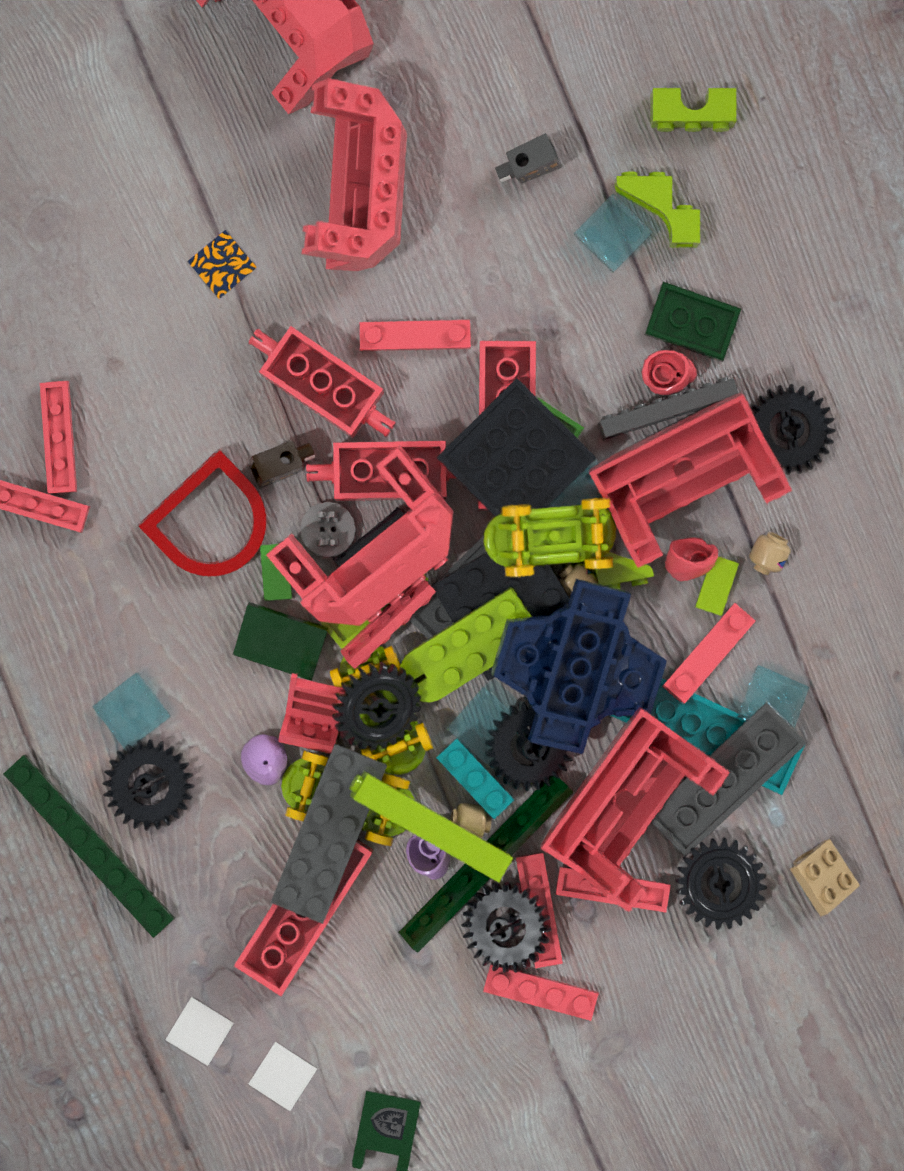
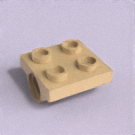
[790,839,860,917]

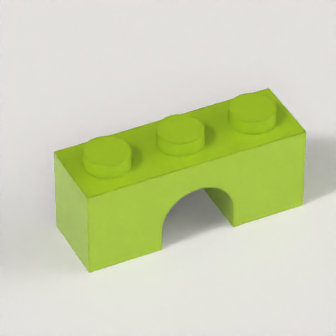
[650,88,737,132]

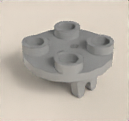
[300,502,356,557]

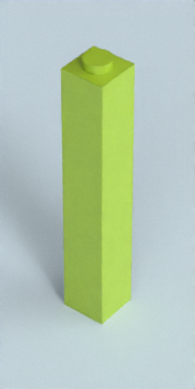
[349,771,513,882]

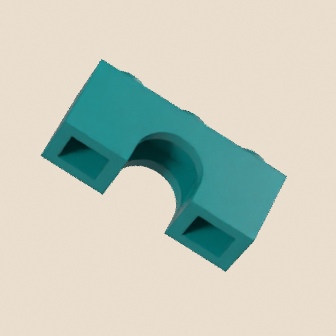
[436,737,514,819]

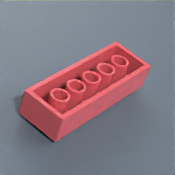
[478,341,536,511]
[234,839,373,996]

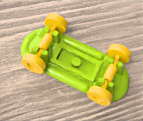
[484,498,617,577]
[330,646,433,775]
[281,750,415,846]

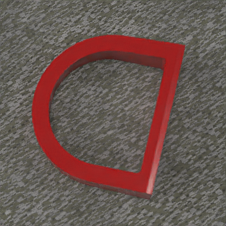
[138,449,266,577]

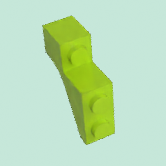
[615,172,700,248]
[571,552,654,589]

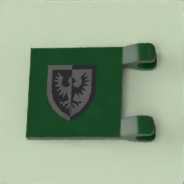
[352,1090,421,1171]

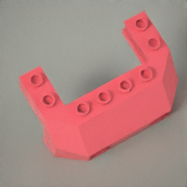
[196,0,374,114]
[302,78,407,271]
[589,393,792,568]
[541,707,730,912]

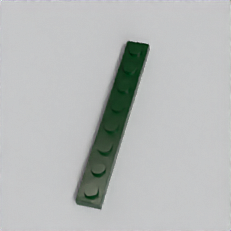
[3,755,175,938]
[398,776,573,953]

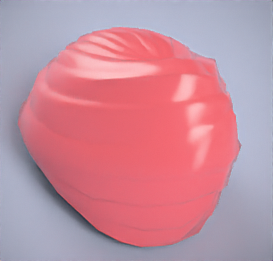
[641,350,697,395]
[665,537,718,581]

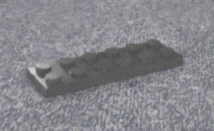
[651,701,807,857]
[270,744,387,924]

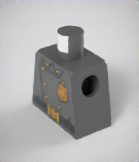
[495,133,562,183]

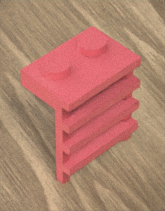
[278,673,346,754]

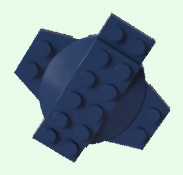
[491,579,667,754]

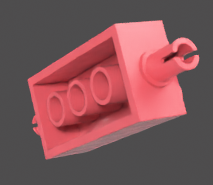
[248,326,396,438]
[306,441,457,501]

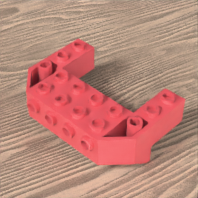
[266,446,453,626]

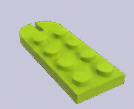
[400,587,532,702]

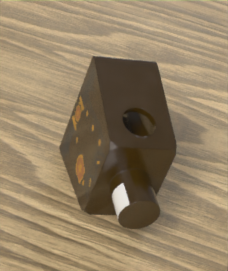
[248,441,315,489]

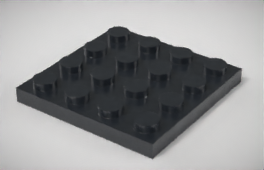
[437,378,596,516]
[431,553,570,681]

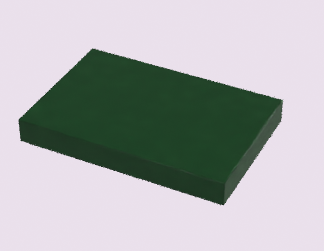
[644,282,741,362]
[233,602,328,681]

